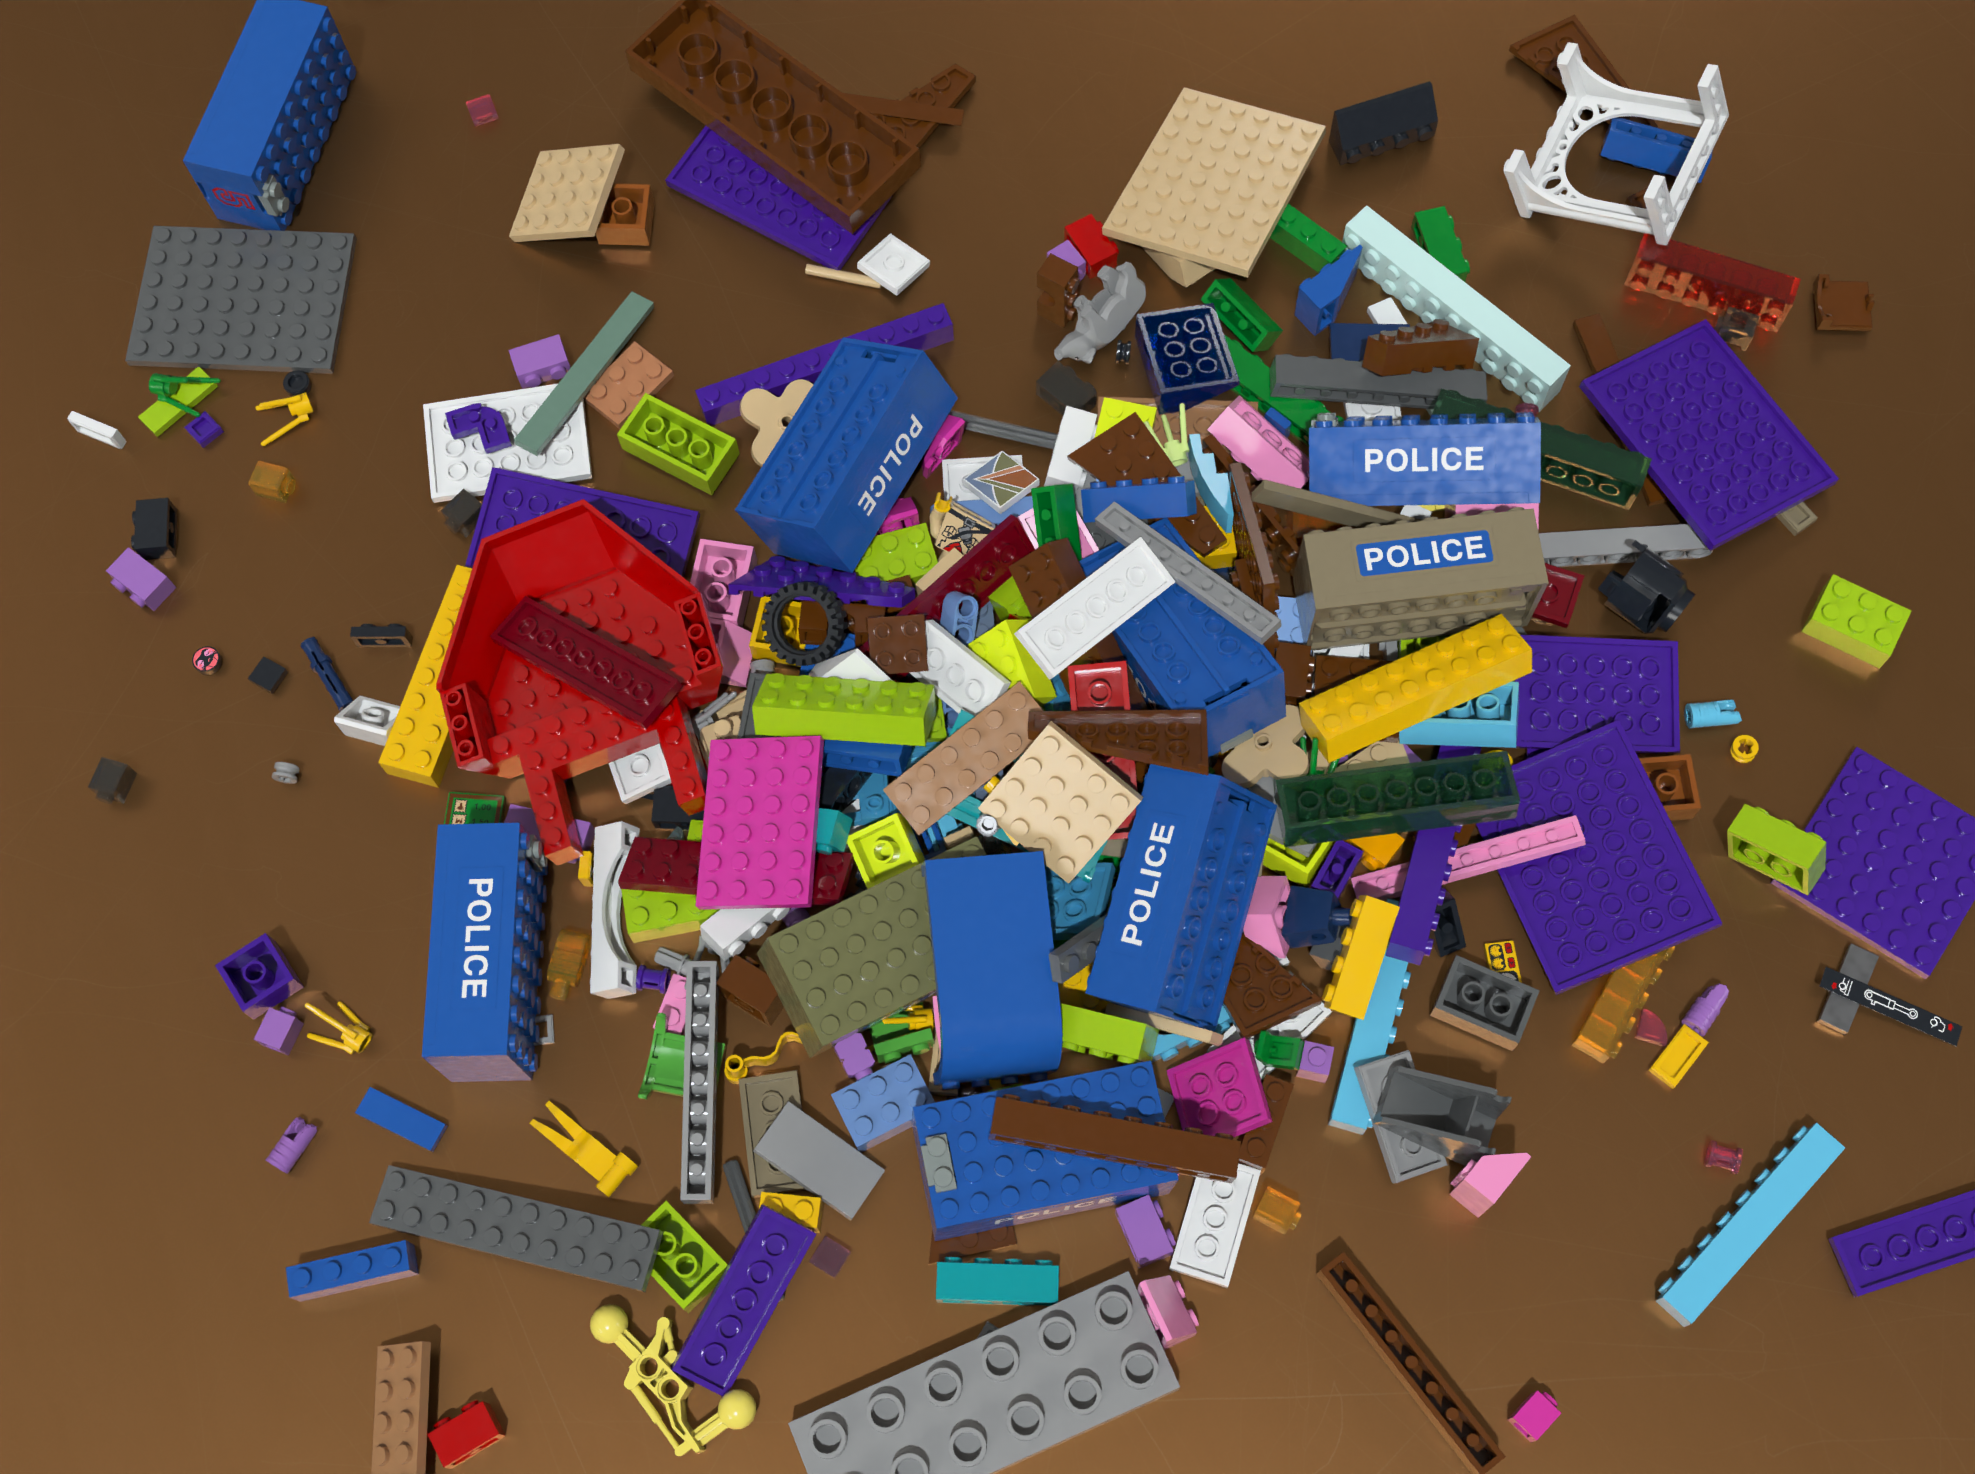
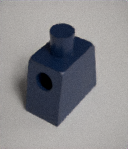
[1282,886,1353,948]

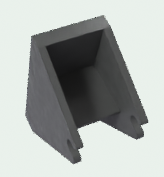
[1373,1066,1512,1166]

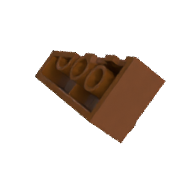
[1362,319,1480,376]

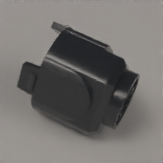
[1598,540,1695,634]

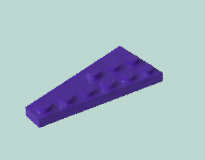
[728,556,915,608]

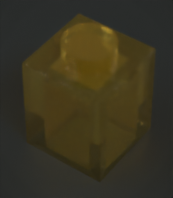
[248,461,296,503]
[1252,1187,1302,1235]

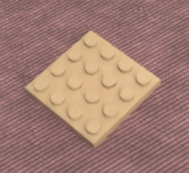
[509,144,625,242]
[978,721,1143,884]

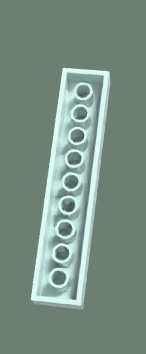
[1342,205,1571,412]

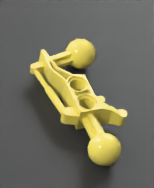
[590,1304,756,1456]

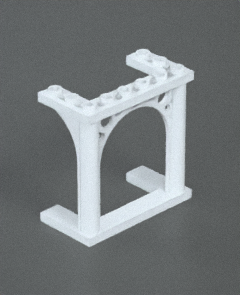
[1504,42,1729,246]

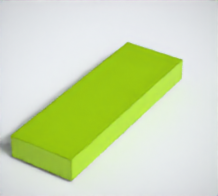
[138,366,218,437]

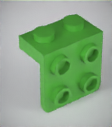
[869,1002,935,1063]

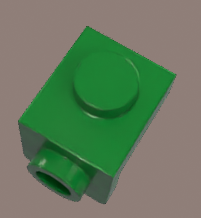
[1254,1030,1304,1070]

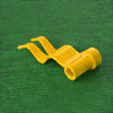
[724,1032,802,1084]
[529,1101,638,1197]

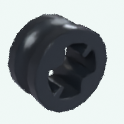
[1116,340,1131,365]

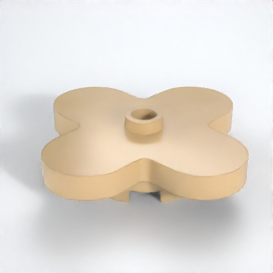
[740,379,813,467]
[1222,705,1309,789]

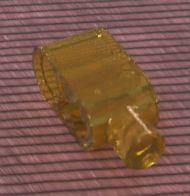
[547,929,592,1000]

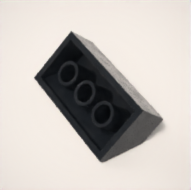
[1329,81,1438,165]

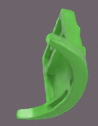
[638,1013,726,1100]

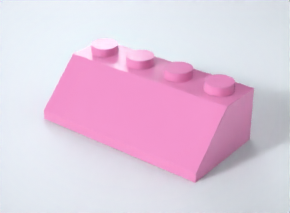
[1207,395,1309,489]

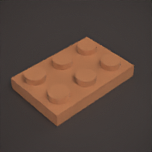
[583,341,674,429]

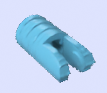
[1684,700,1742,729]

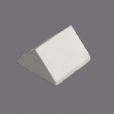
[334,696,400,746]

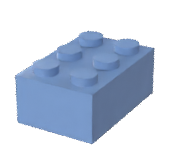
[831,1054,935,1153]

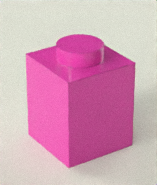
[1507,1390,1561,1442]

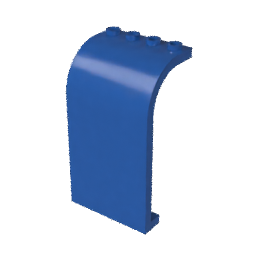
[921,851,1062,1090]

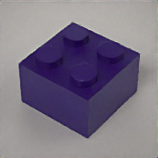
[215,933,304,1020]

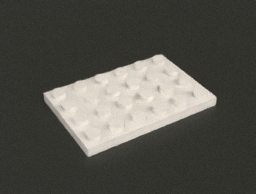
[423,384,592,503]

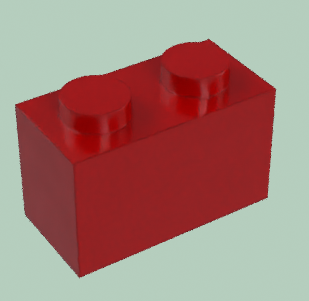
[1064,214,1119,279]
[427,1400,506,1469]

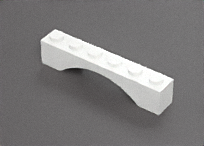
[590,821,640,999]

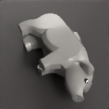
[1054,262,1146,364]

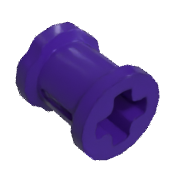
[636,965,671,994]

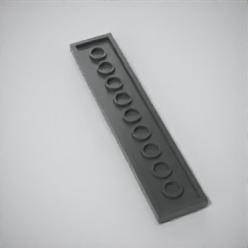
[369,1165,663,1292]

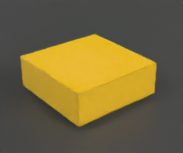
[578,851,594,887]

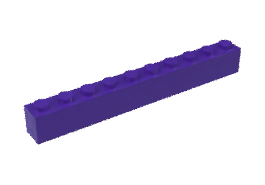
[695,303,954,426]
[1385,745,1481,966]

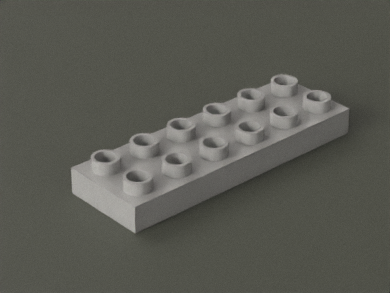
[788,1271,1180,1474]

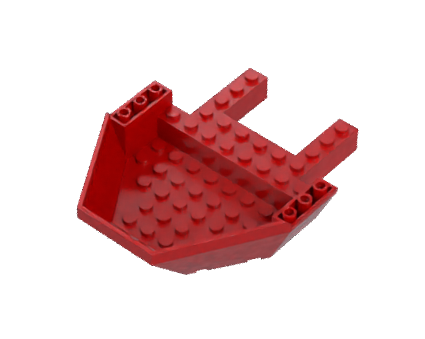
[436,499,723,866]

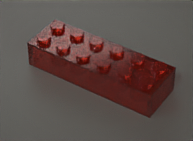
[1624,233,1801,332]

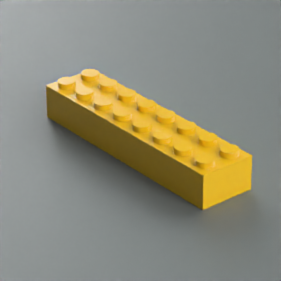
[378,565,472,788]
[1299,614,1532,763]

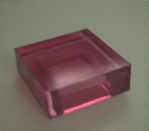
[466,94,499,127]

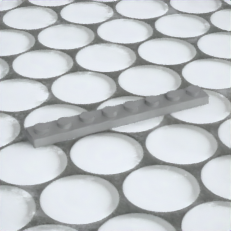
[1095,502,1281,645]

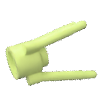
[1144,403,1190,467]

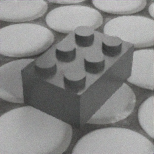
[1430,955,1540,1051]

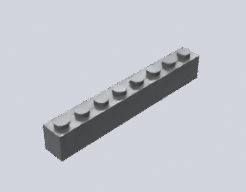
[1270,354,1487,413]

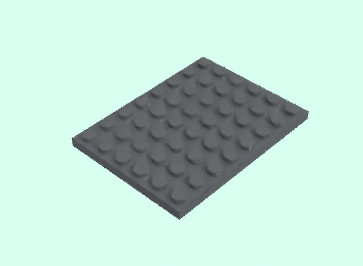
[125,226,357,374]

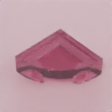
[1635,1009,1667,1047]

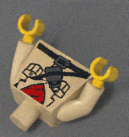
[929,492,995,562]

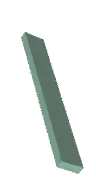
[514,291,654,457]

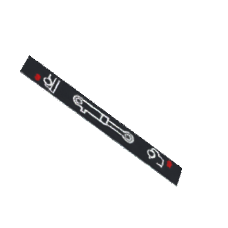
[1820,967,1963,1047]

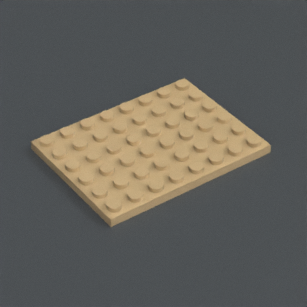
[1102,87,1326,278]

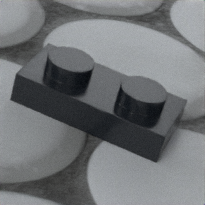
[350,623,413,647]

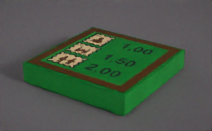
[444,792,506,824]

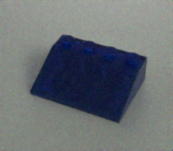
[1135,303,1240,415]

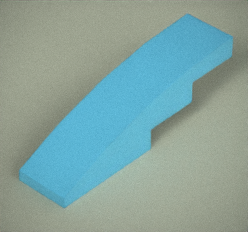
[1187,434,1234,533]

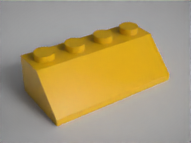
[1322,895,1400,1020]

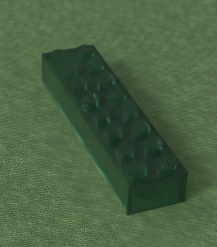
[1432,388,1651,510]
[1275,751,1520,847]

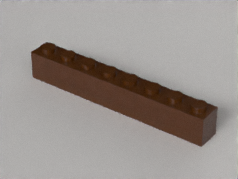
[988,1094,1241,1183]
[1317,1252,1506,1474]

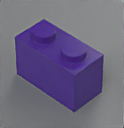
[1311,838,1364,900]

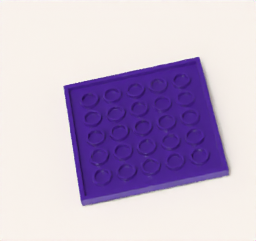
[1771,747,1975,979]

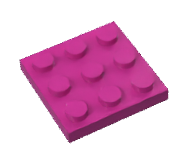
[1166,1037,1273,1138]

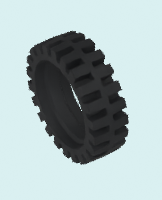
[762,581,848,666]

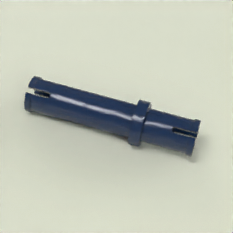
[300,637,353,712]

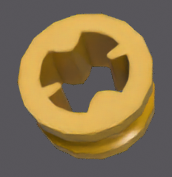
[1730,735,1759,763]

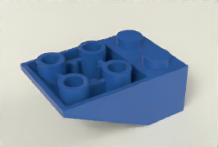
[1294,245,1363,336]

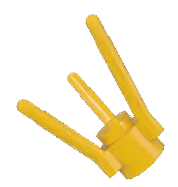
[255,392,314,446]
[305,1001,373,1055]
[867,1005,933,1052]

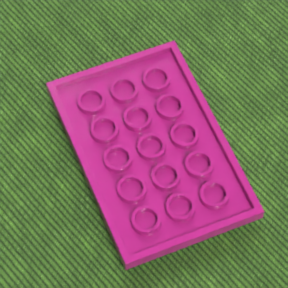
[696,735,824,910]

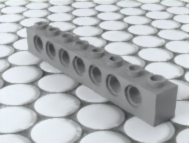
[680,961,719,1204]

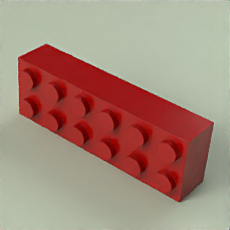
[1068,661,1138,841]

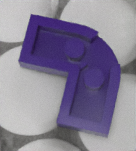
[445,403,512,454]

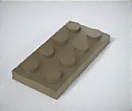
[738,1070,806,1198]

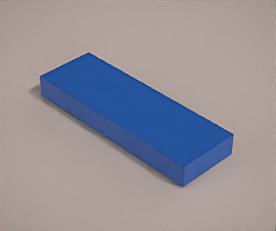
[355,1087,448,1152]

